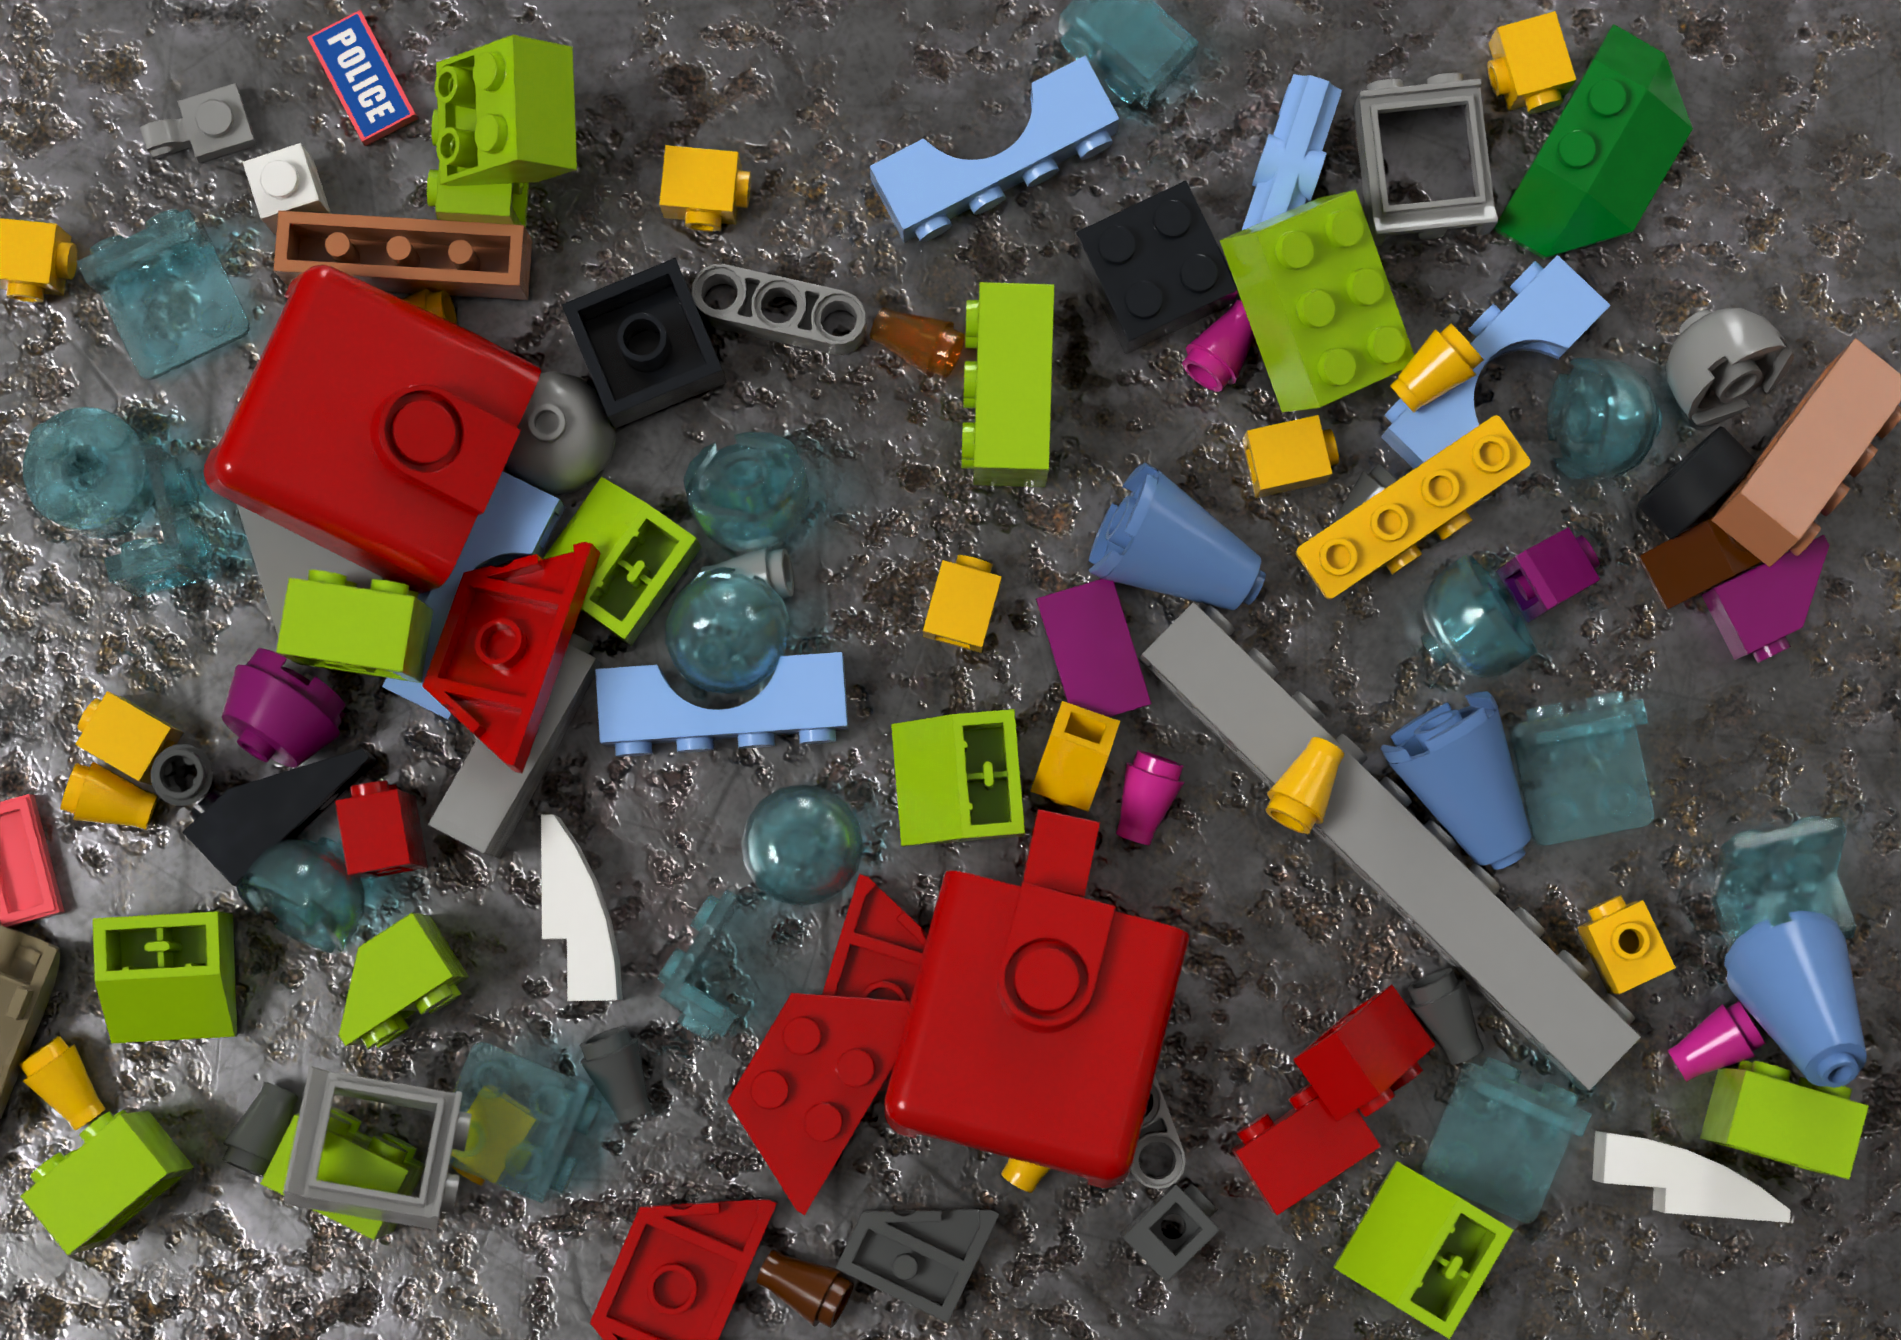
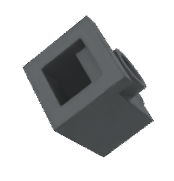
[1120,1183,1220,1283]

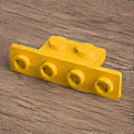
[1296,415,1531,600]

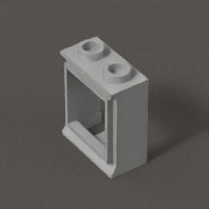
[1353,73,1498,246]
[283,1066,472,1230]

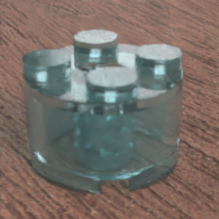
[23,407,162,539]

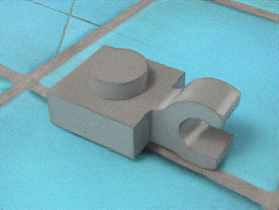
[140,83,257,163]

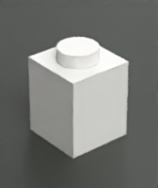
[242,143,331,235]

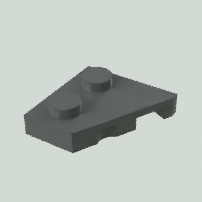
[835,1208,1000,1323]

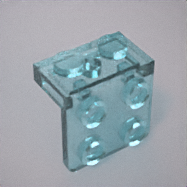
[77,209,250,380]
[1509,691,1654,846]
[1711,816,1856,950]
[657,889,743,1041]
[449,1042,602,1203]
[1421,1057,1592,1223]

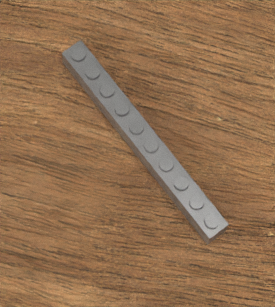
[1139,602,1641,1091]

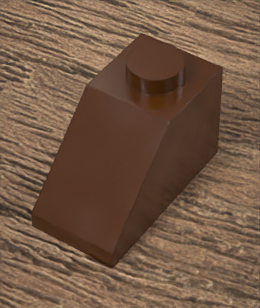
[1637,516,1762,611]

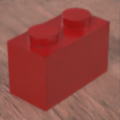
[335,781,428,879]
[1020,809,1100,898]
[1293,984,1435,1121]
[1231,1084,1381,1215]

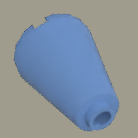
[1089,463,1266,611]
[1381,691,1531,870]
[1724,910,1867,1088]

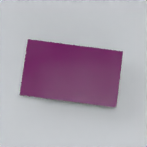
[1036,579,1151,717]

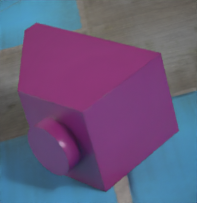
[1496,527,1601,623]
[1702,535,1830,663]

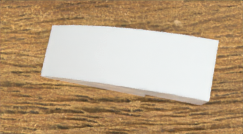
[541,814,623,1001]
[1592,1131,1791,1223]

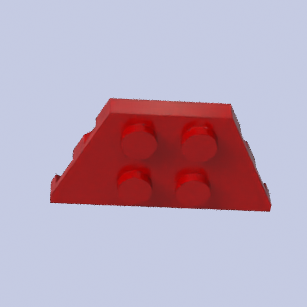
[422,542,601,774]
[822,874,928,1091]
[727,993,910,1215]
[590,1198,778,1340]

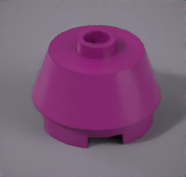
[222,648,346,768]

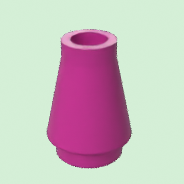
[1182,300,1255,392]
[1116,750,1185,845]
[1667,1001,1766,1082]

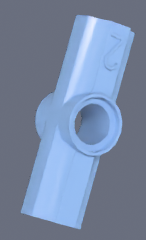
[1242,74,1342,230]

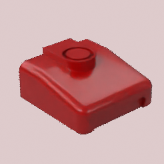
[204,265,541,594]
[885,871,1190,1188]

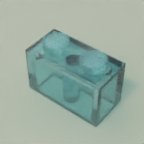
[1058,0,1199,109]

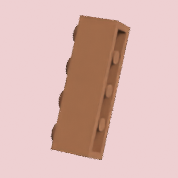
[274,210,532,300]
[1711,338,1901,568]

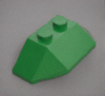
[1493,24,1693,260]

